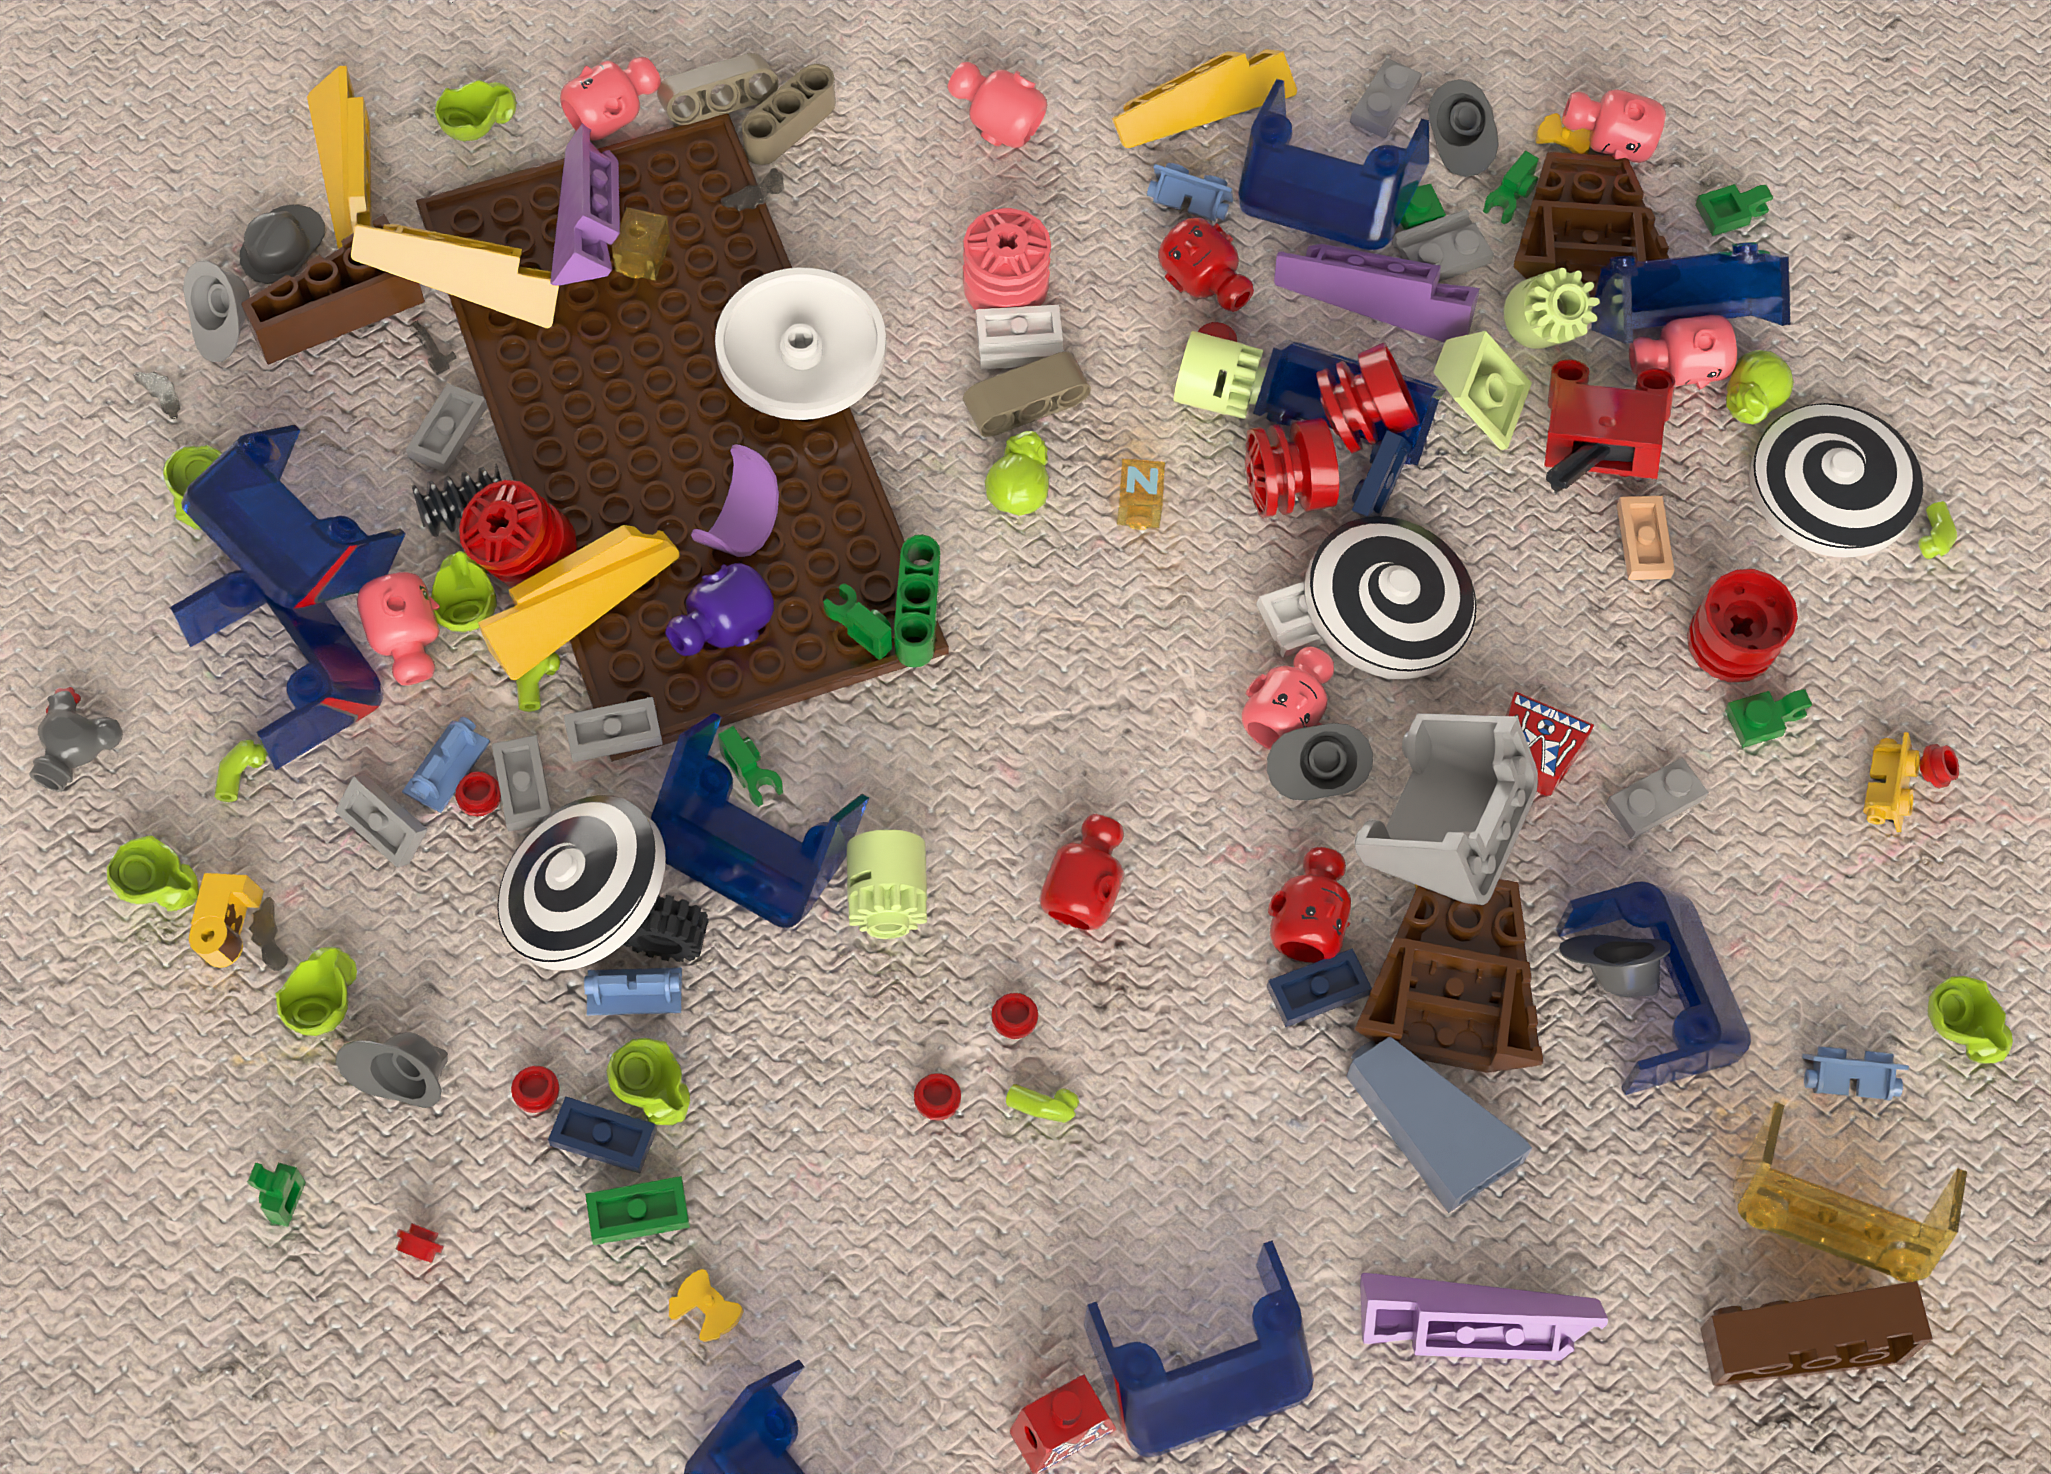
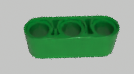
[894,534,941,668]

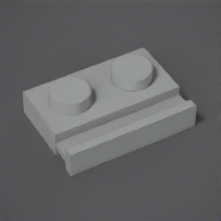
[1392,209,1494,282]

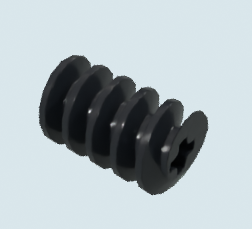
[412,463,502,537]

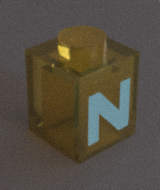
[1117,458,1165,530]

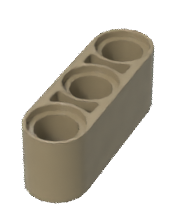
[657,53,779,125]
[742,64,836,165]
[962,352,1091,437]

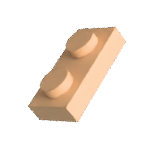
[1617,496,1675,580]

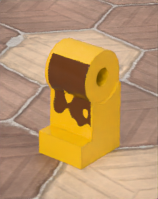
[188,873,264,968]

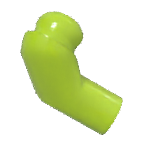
[1918,501,1957,559]
[516,652,560,712]
[214,739,267,802]
[1006,1084,1079,1123]

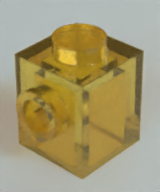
[612,207,670,281]

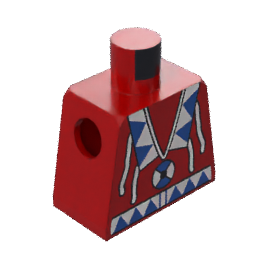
[1505,691,1594,796]
[1009,1374,1116,1474]

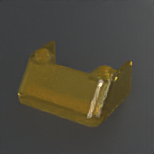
[1732,1102,1967,1282]

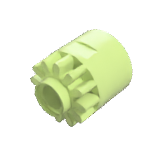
[1504,268,1600,349]
[1174,331,1270,419]
[846,830,927,939]

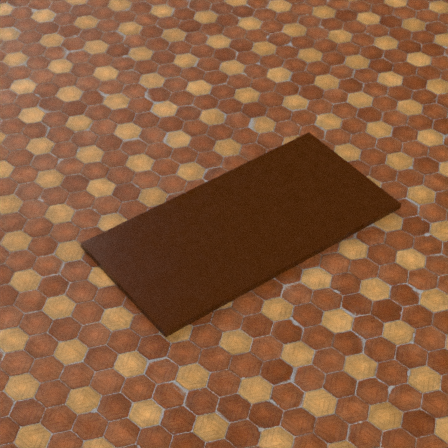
[416,113,949,762]

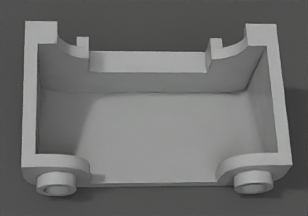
[1355,713,1538,905]

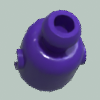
[666,563,774,656]

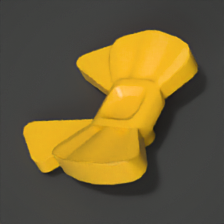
[1535,113,1590,154]
[669,1269,744,1342]

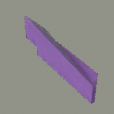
[550,123,620,286]
[1274,244,1480,343]
[1360,1273,1608,1360]

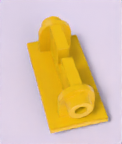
[1863,732,1920,832]

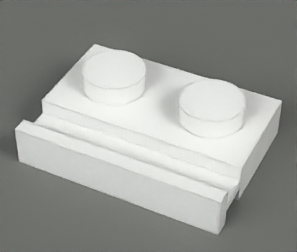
[976,304,1064,369]
[1256,581,1325,658]

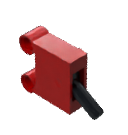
[1544,359,1676,492]

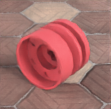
[963,208,1051,310]

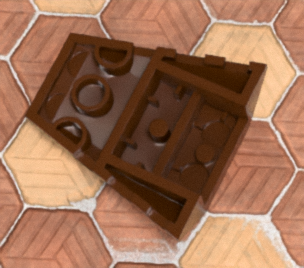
[1513,152,1680,305]
[1354,879,1544,1073]

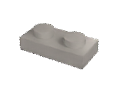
[1350,58,1422,139]
[406,383,487,473]
[564,697,662,762]
[492,735,552,832]
[1606,757,1709,840]
[335,773,428,868]

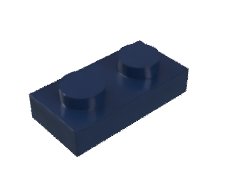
[1352,431,1413,518]
[1267,948,1372,1027]
[548,1096,657,1174]

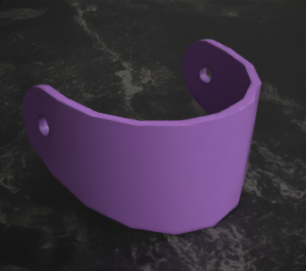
[691,444,779,557]

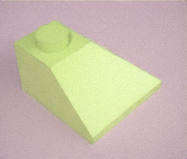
[1433,331,1532,450]

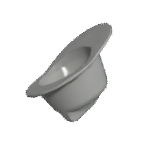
[183,260,250,362]

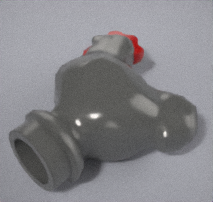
[29,687,123,792]

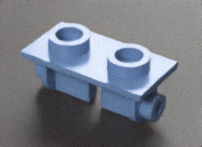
[1147,163,1234,222]
[402,717,490,813]
[584,968,682,1016]
[1802,1046,1909,1101]

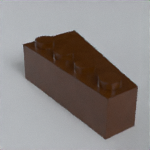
[241,214,425,365]
[1700,1281,1933,1386]

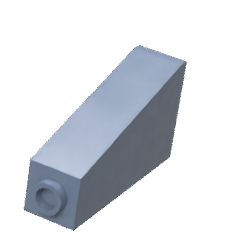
[1346,1037,1532,1213]

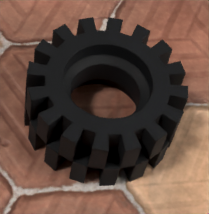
[623,894,709,962]

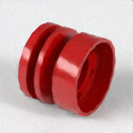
[1316,342,1420,454]
[1245,418,1339,518]
[459,480,577,588]
[1687,569,1798,683]

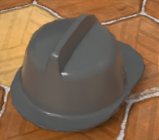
[1428,79,1499,177]
[240,204,325,284]
[1266,723,1373,801]
[1559,934,1671,997]
[336,1032,448,1108]

